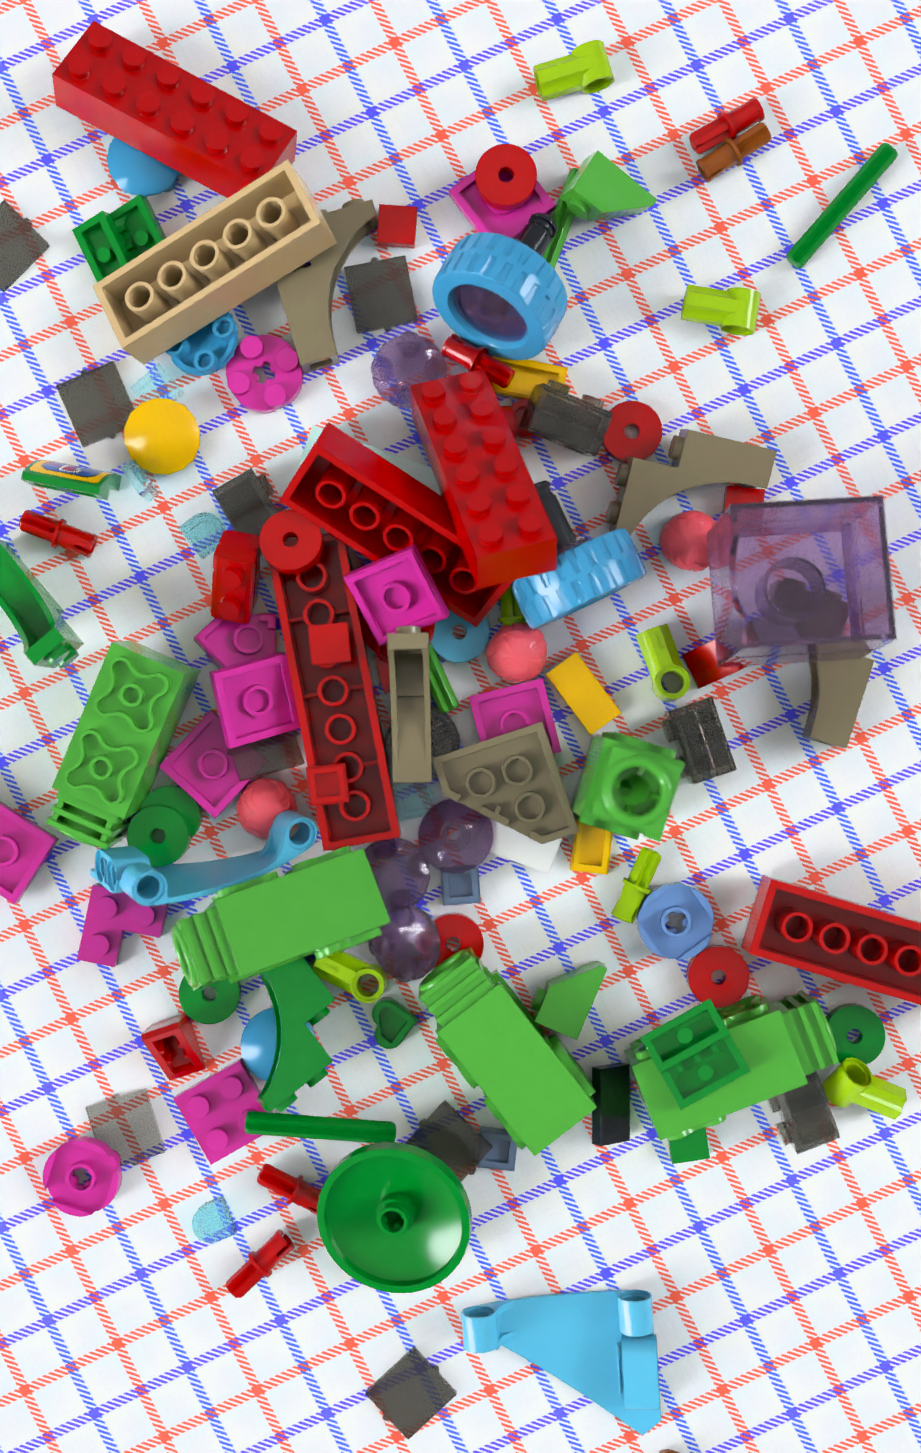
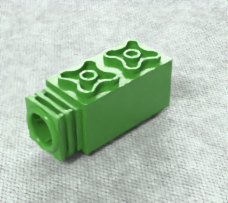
[46,640,201,849]
[570,732,685,842]
[171,846,391,991]
[418,946,597,1156]
[624,990,839,1141]

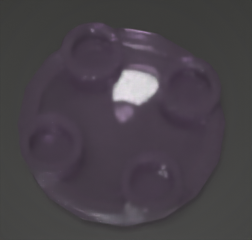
[371,331,447,409]
[364,837,431,913]
[368,905,441,982]

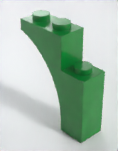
[0,540,84,669]
[256,958,335,1113]

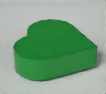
[372,997,419,1049]

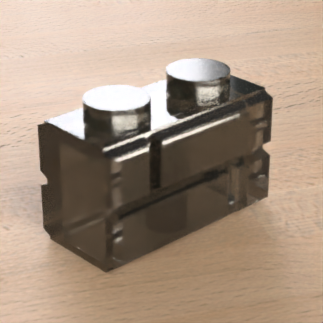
[519,380,613,457]
[661,697,737,784]

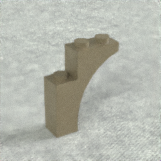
[276,199,378,374]
[605,429,777,536]
[766,578,874,749]
[387,626,432,784]

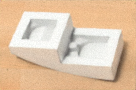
[475,817,562,874]

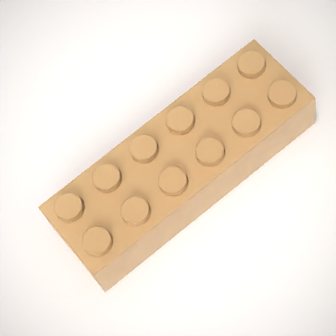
[93,160,337,365]

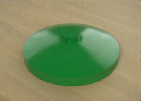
[317,1142,472,1293]

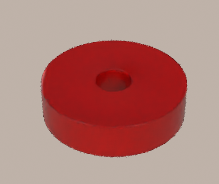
[475,144,537,211]
[600,401,662,463]
[259,509,324,574]
[423,912,484,968]
[686,945,749,1008]

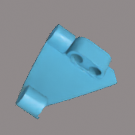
[90,810,318,906]
[462,1290,661,1435]

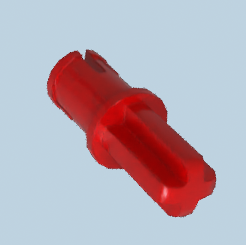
[689,97,764,154]
[442,334,515,388]
[19,510,98,558]
[257,1164,321,1215]
[226,1229,295,1298]

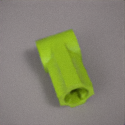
[533,40,615,102]
[681,284,761,336]
[636,624,690,702]
[312,951,389,1003]
[822,1057,907,1120]

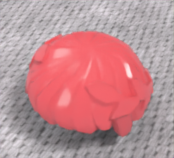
[659,510,722,572]
[485,622,547,682]
[236,777,297,840]

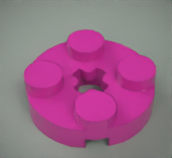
[226,335,303,414]
[43,1137,122,1217]

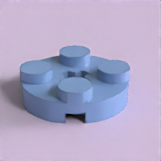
[636,882,714,960]

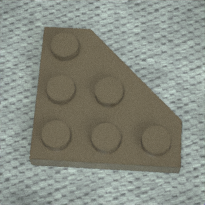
[432,722,579,844]

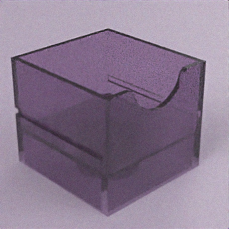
[706,495,897,667]

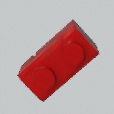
[211,530,261,624]

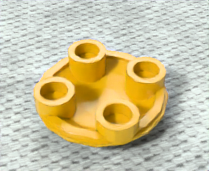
[124,398,200,475]

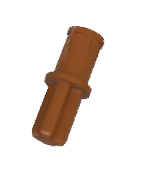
[696,123,772,183]

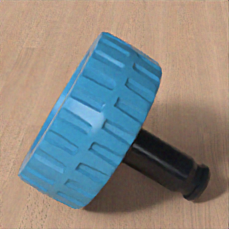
[432,213,567,360]
[511,480,646,630]

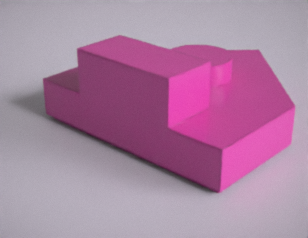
[194,613,276,669]

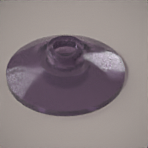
[418,799,494,874]

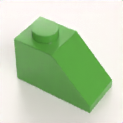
[560,150,657,221]
[529,961,607,1040]

